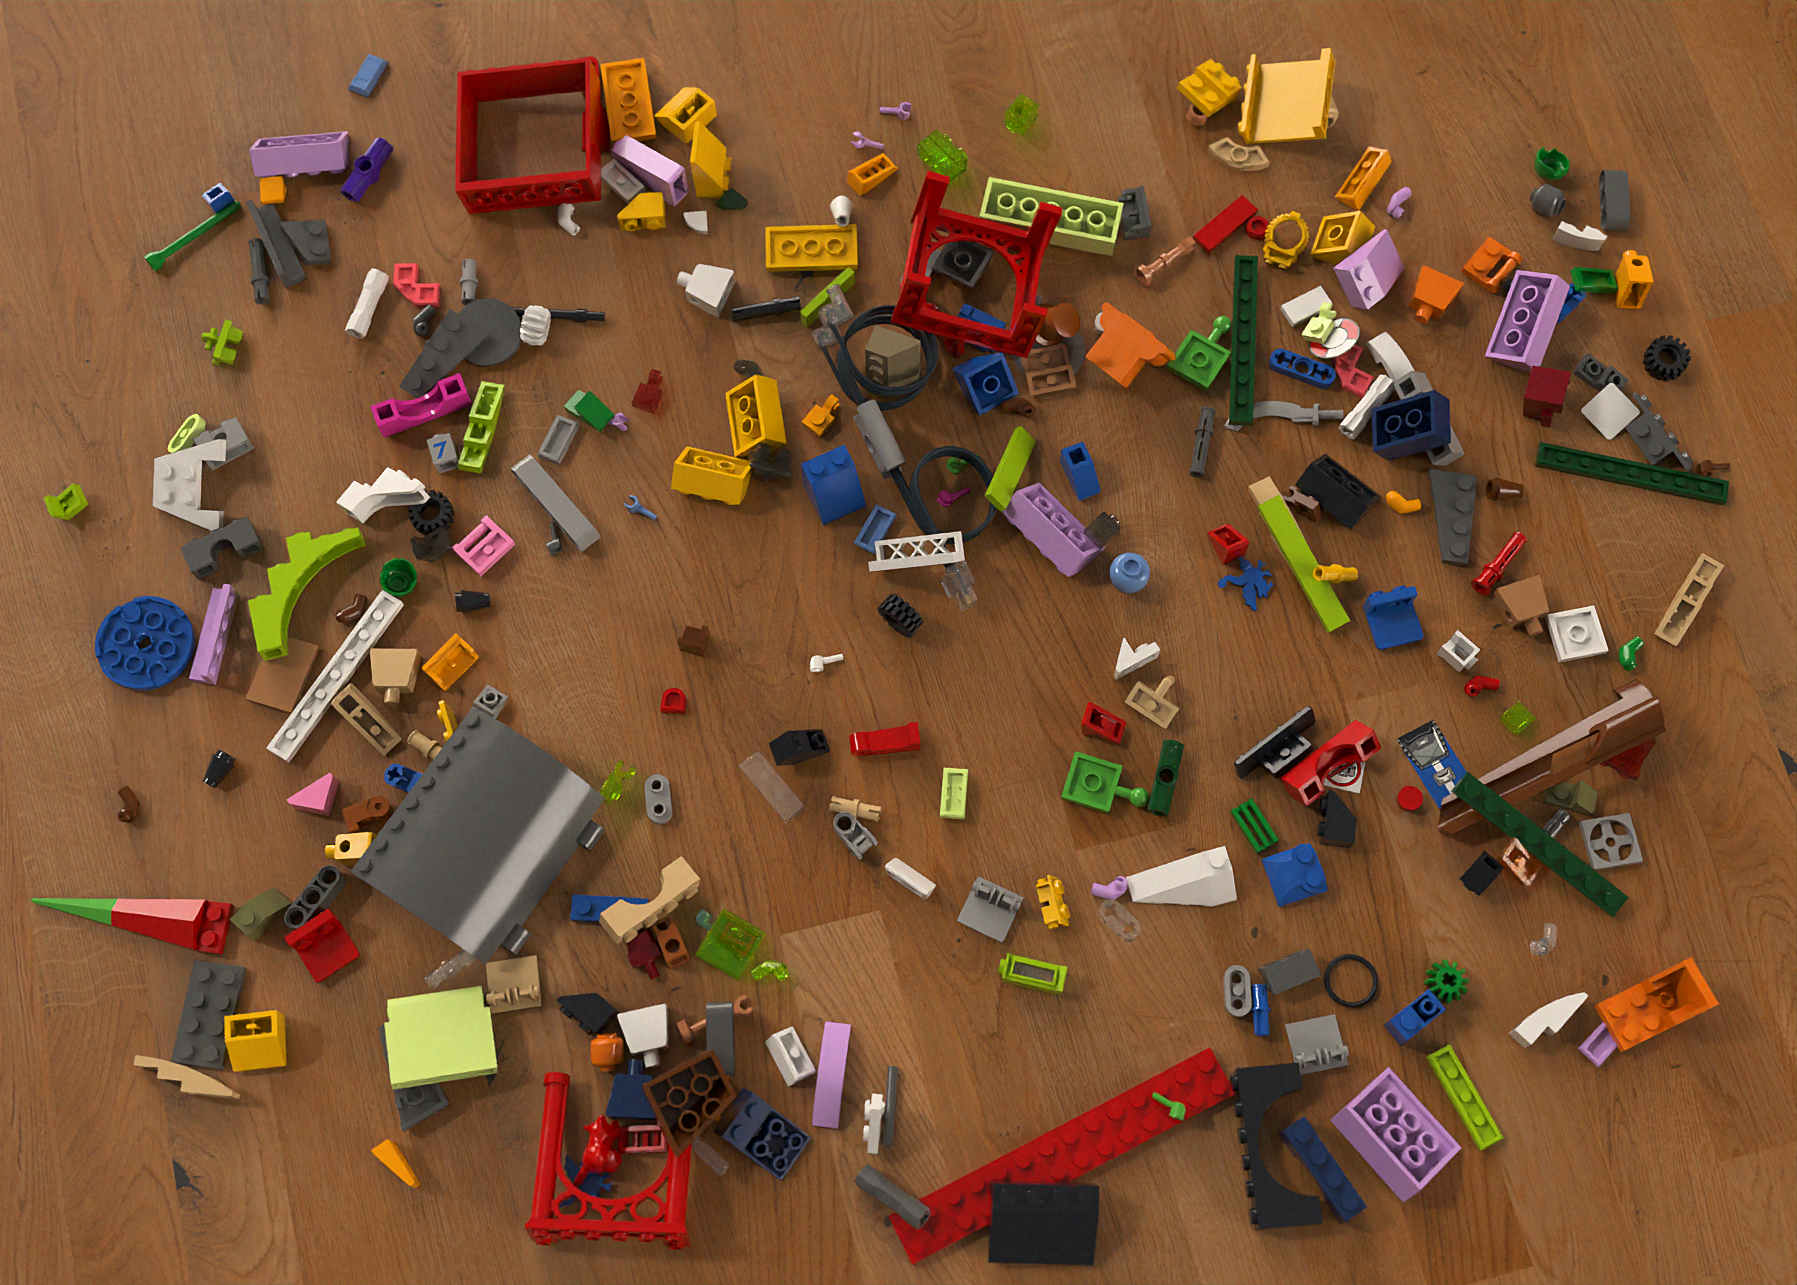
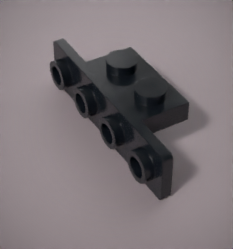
[1234,706,1316,779]

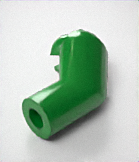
[1619,636,1644,671]

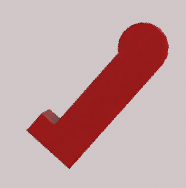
[849,722,920,756]

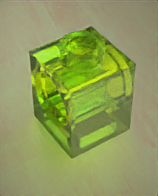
[1004,93,1039,135]

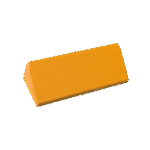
[1335,147,1392,210]

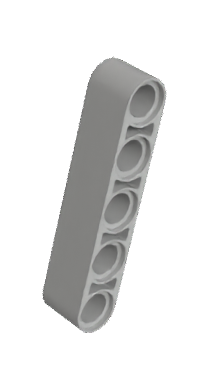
[510,454,601,552]

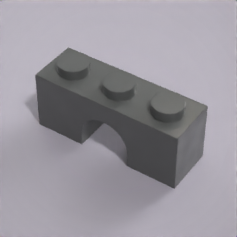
[181,517,265,580]

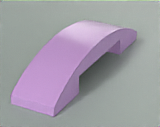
[812,1022,851,1129]

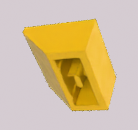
[654,87,717,145]
[225,1010,286,1072]

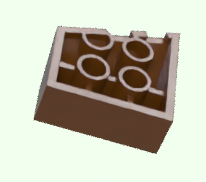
[640,1049,737,1158]

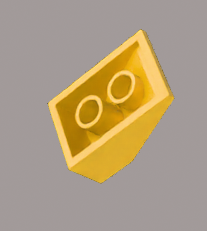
[690,121,731,199]

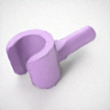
[880,102,911,120]
[851,132,883,150]
[607,413,630,432]

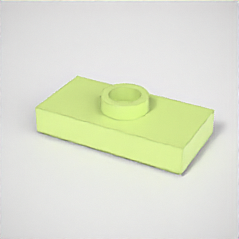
[940,768,968,820]

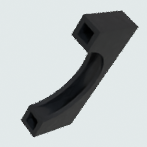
[1230,1062,1323,1231]

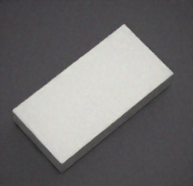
[1280,286,1333,327]

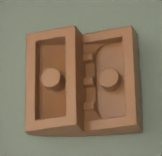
[1020,343,1076,396]

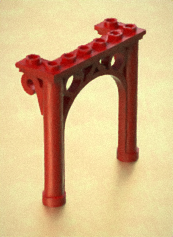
[525,1072,692,1250]

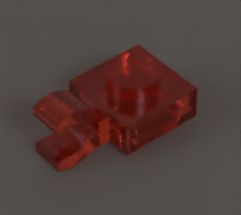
[631,369,663,414]

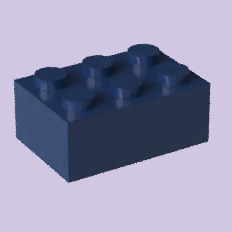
[1372,390,1451,461]

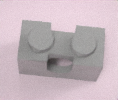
[193,417,255,471]

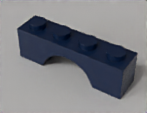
[1279,1116,1367,1224]

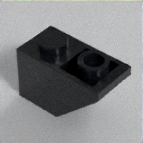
[769,729,830,766]
[1317,790,1357,849]
[557,993,619,1036]

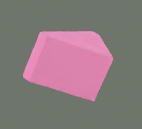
[287,773,339,816]

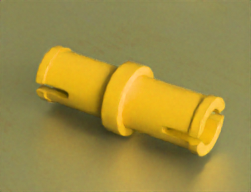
[1313,564,1358,584]

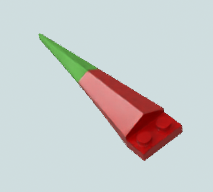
[31,898,235,955]

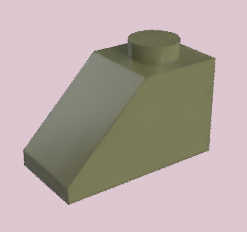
[230,887,292,942]

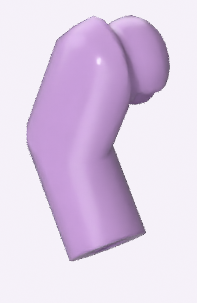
[1387,187,1412,219]
[1090,876,1128,900]

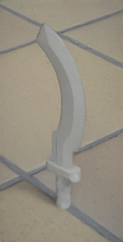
[1224,401,1343,431]

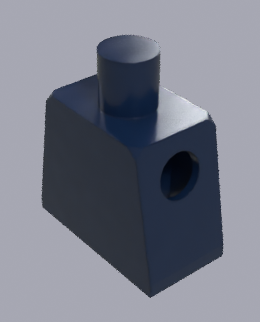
[605,1060,656,1121]

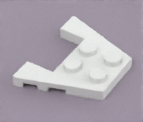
[153,439,226,531]

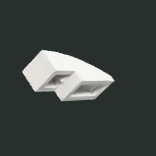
[1509,992,1588,1048]

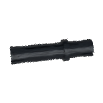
[731,296,802,322]

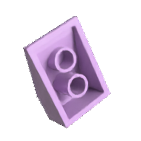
[1333,229,1405,309]

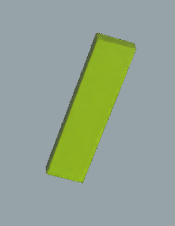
[985,426,1036,511]
[1426,1044,1504,1151]

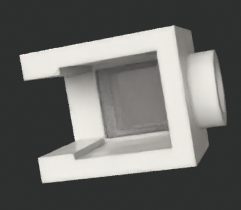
[1437,630,1480,672]

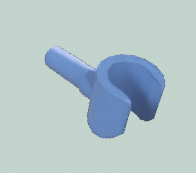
[624,495,657,521]

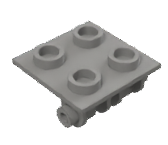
[957,876,1024,943]
[1285,1014,1349,1075]

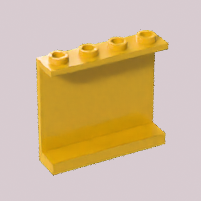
[1238,48,1335,144]

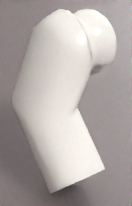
[558,203,580,236]

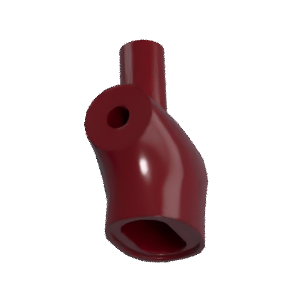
[625,930,663,980]

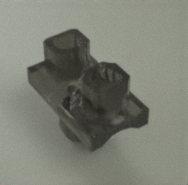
[748,442,792,484]

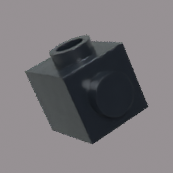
[1460,850,1504,896]

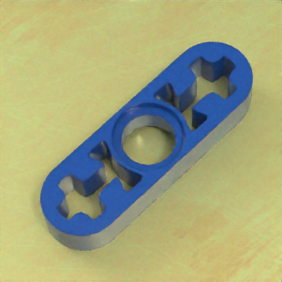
[1269,349,1336,389]

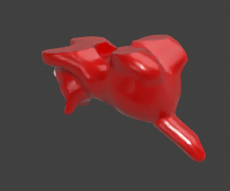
[572,1115,622,1188]

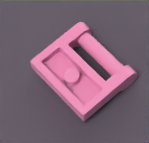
[451,516,515,577]

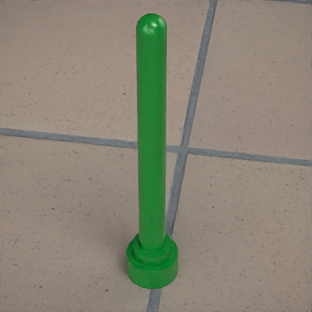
[144,201,241,272]

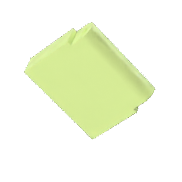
[384,986,497,1090]

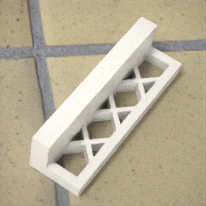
[868,531,965,572]

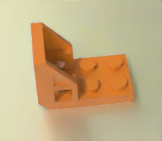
[1594,957,1719,1052]

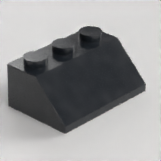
[1295,453,1381,529]

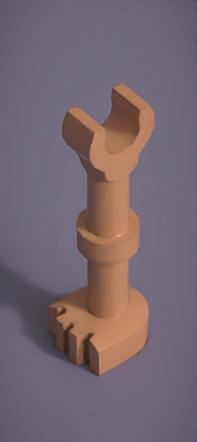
[1133,236,1196,288]
[676,995,753,1045]

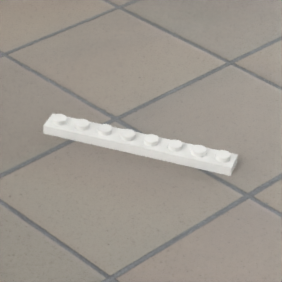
[267,590,404,763]

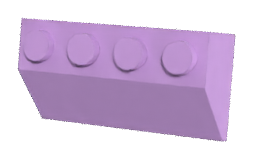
[249,132,349,178]
[1485,270,1570,372]
[1001,483,1105,577]

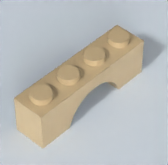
[599,856,700,945]

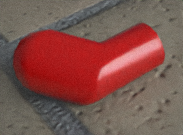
[1464,675,1499,697]

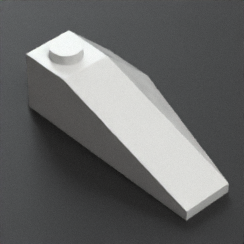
[1126,846,1237,907]

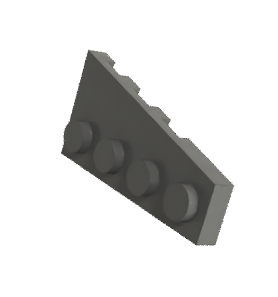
[399,309,491,398]

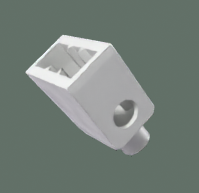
[677,264,735,318]
[617,1004,669,1068]

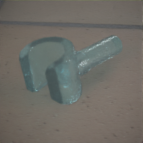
[696,910,723,940]

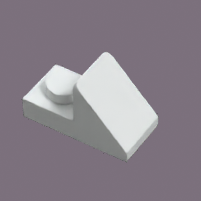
[1114,638,1160,680]

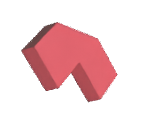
[393,263,441,308]
[1331,344,1374,399]

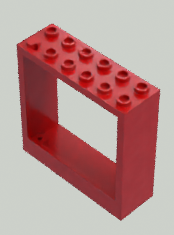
[455,58,601,214]

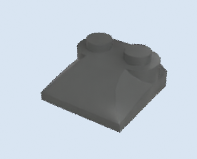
[932,241,994,289]

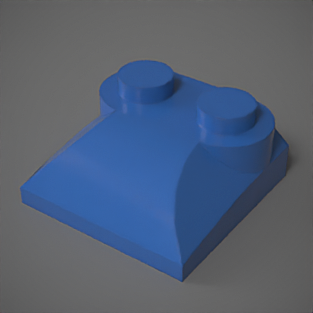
[1261,843,1328,907]

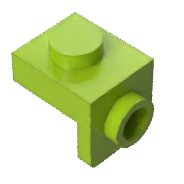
[43,484,88,520]

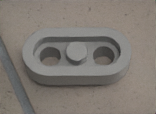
[645,774,673,825]
[1223,965,1252,1018]

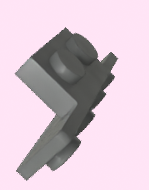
[1625,392,1694,472]

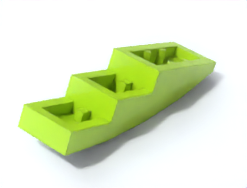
[458,381,505,474]

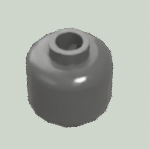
[1530,184,1567,218]

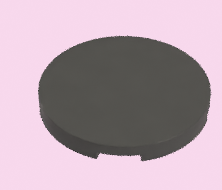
[459,298,522,367]

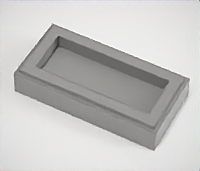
[537,414,579,466]

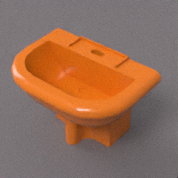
[1085,303,1176,388]

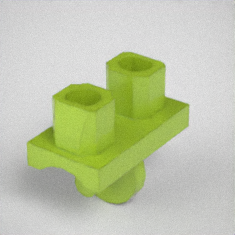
[201,319,243,366]

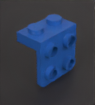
[1363,585,1423,650]

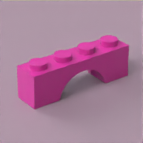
[370,373,473,438]

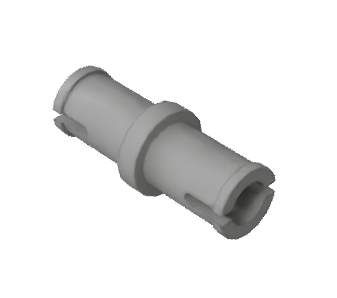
[460,259,478,306]

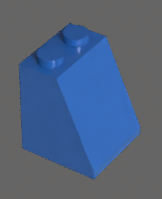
[801,445,866,526]

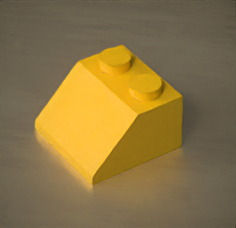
[1310,211,1375,265]

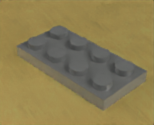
[171,960,247,1070]

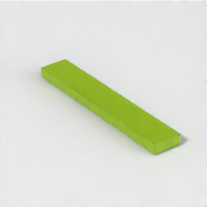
[1257,495,1350,633]

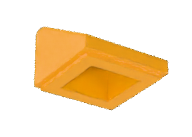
[260,176,286,204]

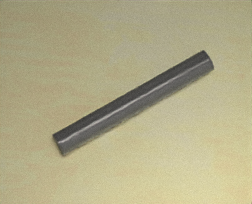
[882,1066,898,1146]

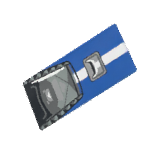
[1397,720,1466,809]

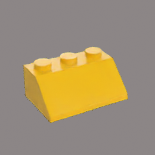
[725,374,787,458]
[671,446,755,505]

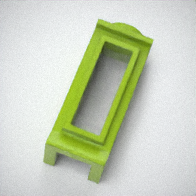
[998,953,1068,996]

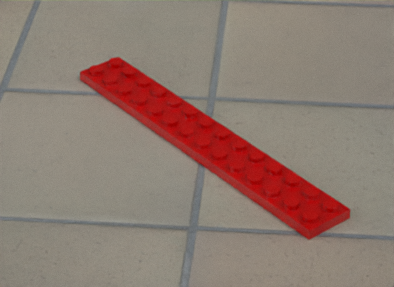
[888,1047,1236,1265]

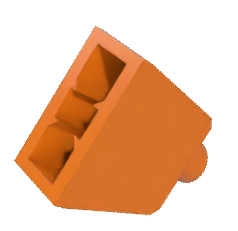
[1410,265,1464,324]

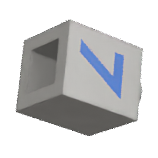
[427,433,459,474]

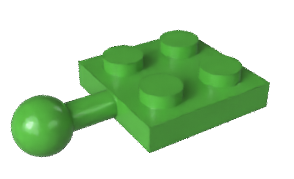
[1167,316,1232,392]
[1061,751,1149,814]

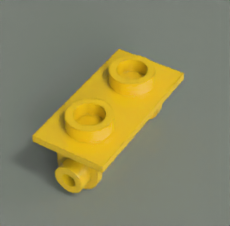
[1036,875,1070,930]

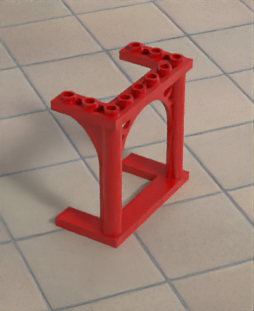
[891,171,1063,358]

